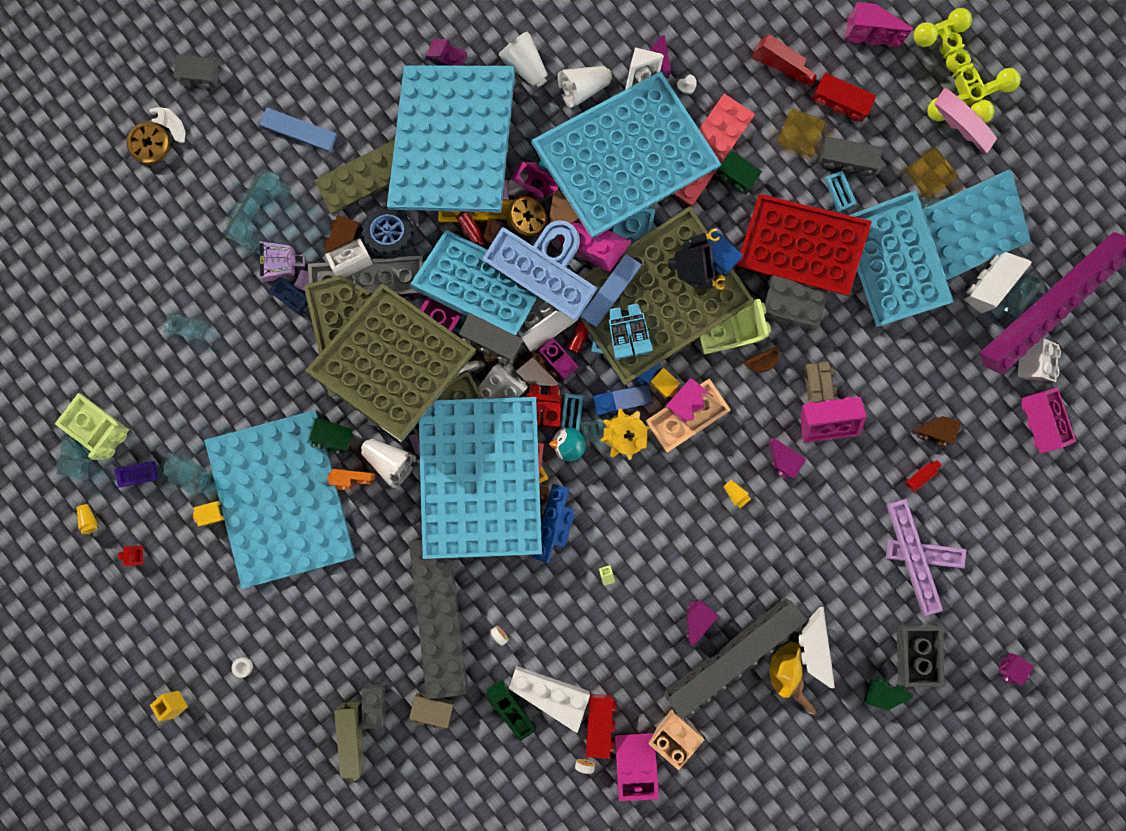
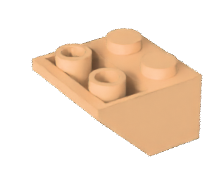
[648,709,704,770]

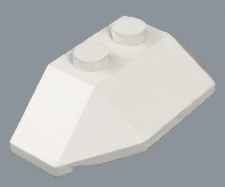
[799,607,835,688]

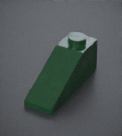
[486,679,537,741]

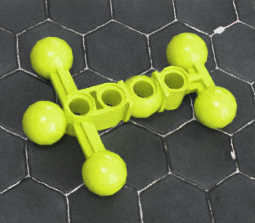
[913,8,1021,123]

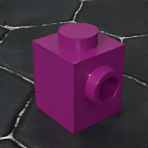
[998,653,1034,686]

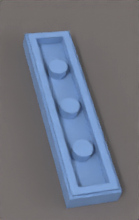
[260,107,338,152]
[581,254,642,328]

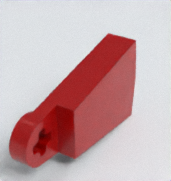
[751,34,817,86]

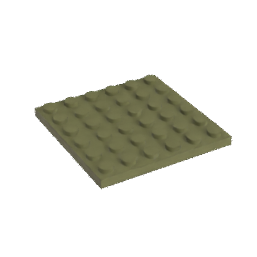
[305,284,476,442]

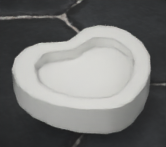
[677,75,696,95]

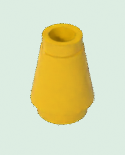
[723,480,751,509]
[76,504,98,534]

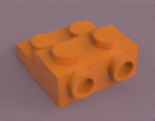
[327,469,377,490]

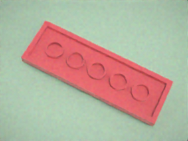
[672,94,755,207]

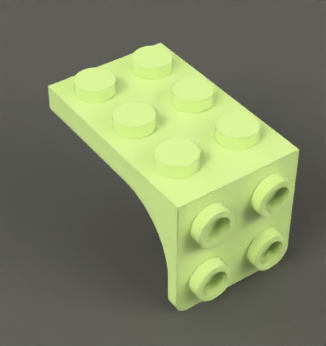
[699,299,771,355]
[55,393,129,460]

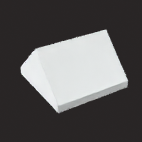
[625,48,664,90]
[325,238,373,277]

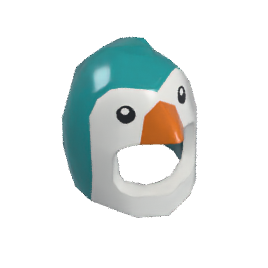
[549,427,586,462]

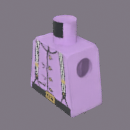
[260,242,305,281]

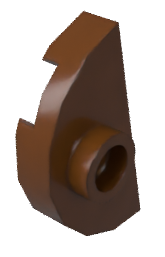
[743,345,780,373]

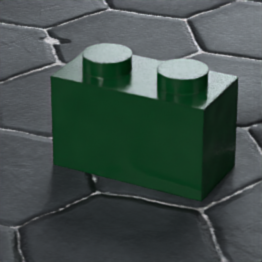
[716,150,763,195]
[306,418,353,455]

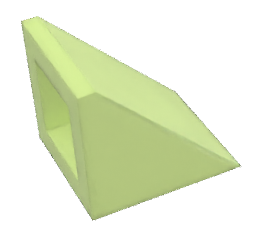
[599,565,615,586]

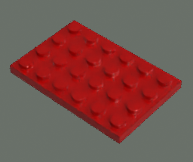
[736,194,872,297]

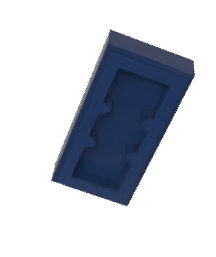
[268,277,308,315]

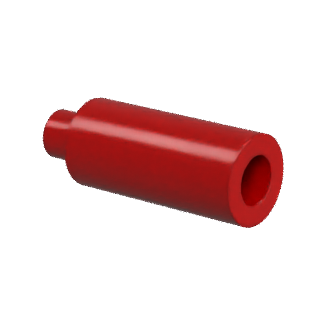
[455,211,485,246]
[567,321,589,355]
[905,460,942,492]

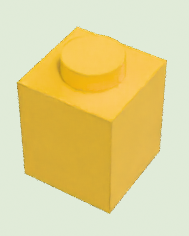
[649,368,680,399]
[193,501,224,526]
[150,691,188,722]

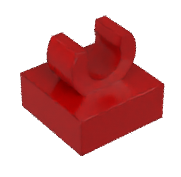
[118,545,143,566]

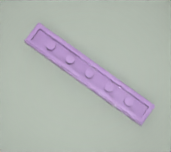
[886,499,943,617]

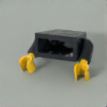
[668,228,725,289]

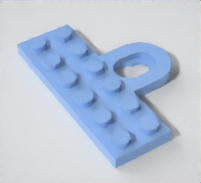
[482,220,598,321]

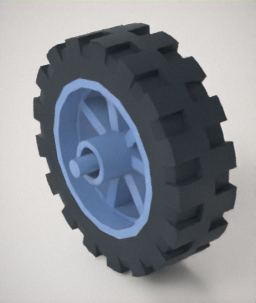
[362,207,414,259]

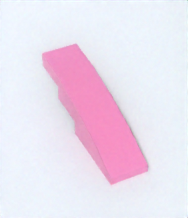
[934,88,997,153]

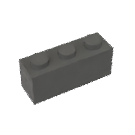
[818,136,883,176]

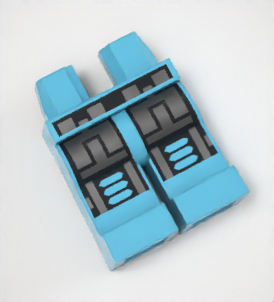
[609,304,653,360]

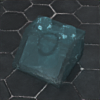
[1001,274,1048,320]
[163,453,213,495]

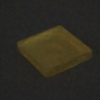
[776,108,826,157]
[905,147,959,200]

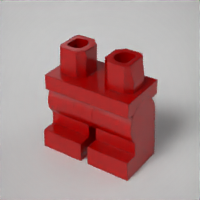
[526,385,561,429]

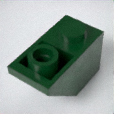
[864,678,913,711]

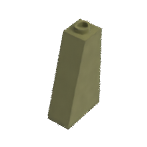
[334,702,364,781]

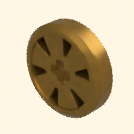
[127,122,170,165]
[506,196,547,238]

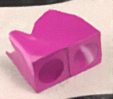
[511,162,558,198]
[665,378,714,426]

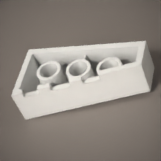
[509,666,590,733]

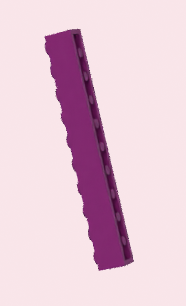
[980,232,1126,375]

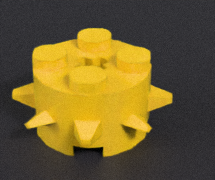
[600,408,650,460]

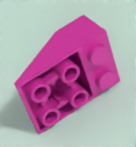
[845,2,913,47]
[615,733,659,801]

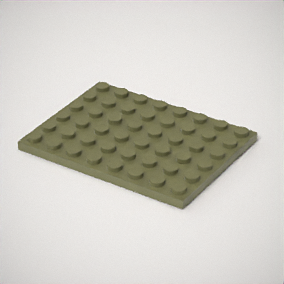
[580,207,754,386]

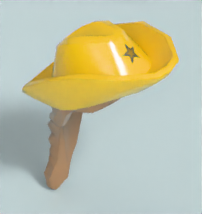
[769,642,816,715]

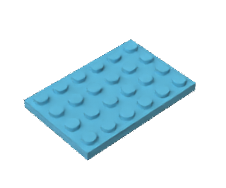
[923,170,1031,280]
[849,190,954,327]
[410,230,539,336]

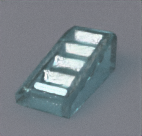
[163,313,208,341]
[580,419,609,441]

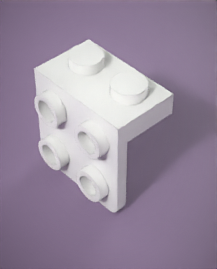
[478,362,530,399]

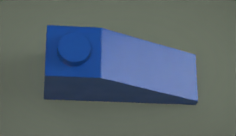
[593,385,653,416]

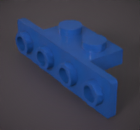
[532,484,575,563]

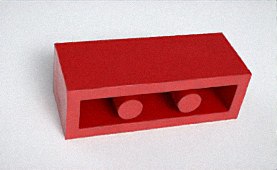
[811,73,876,122]
[586,694,617,759]

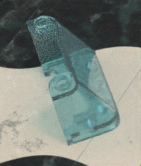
[222,171,291,253]

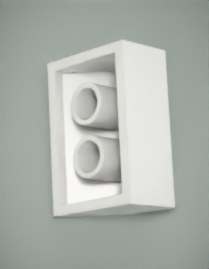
[964,252,1032,314]
[517,297,576,352]

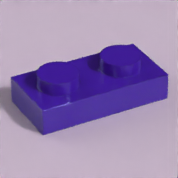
[115,461,159,488]

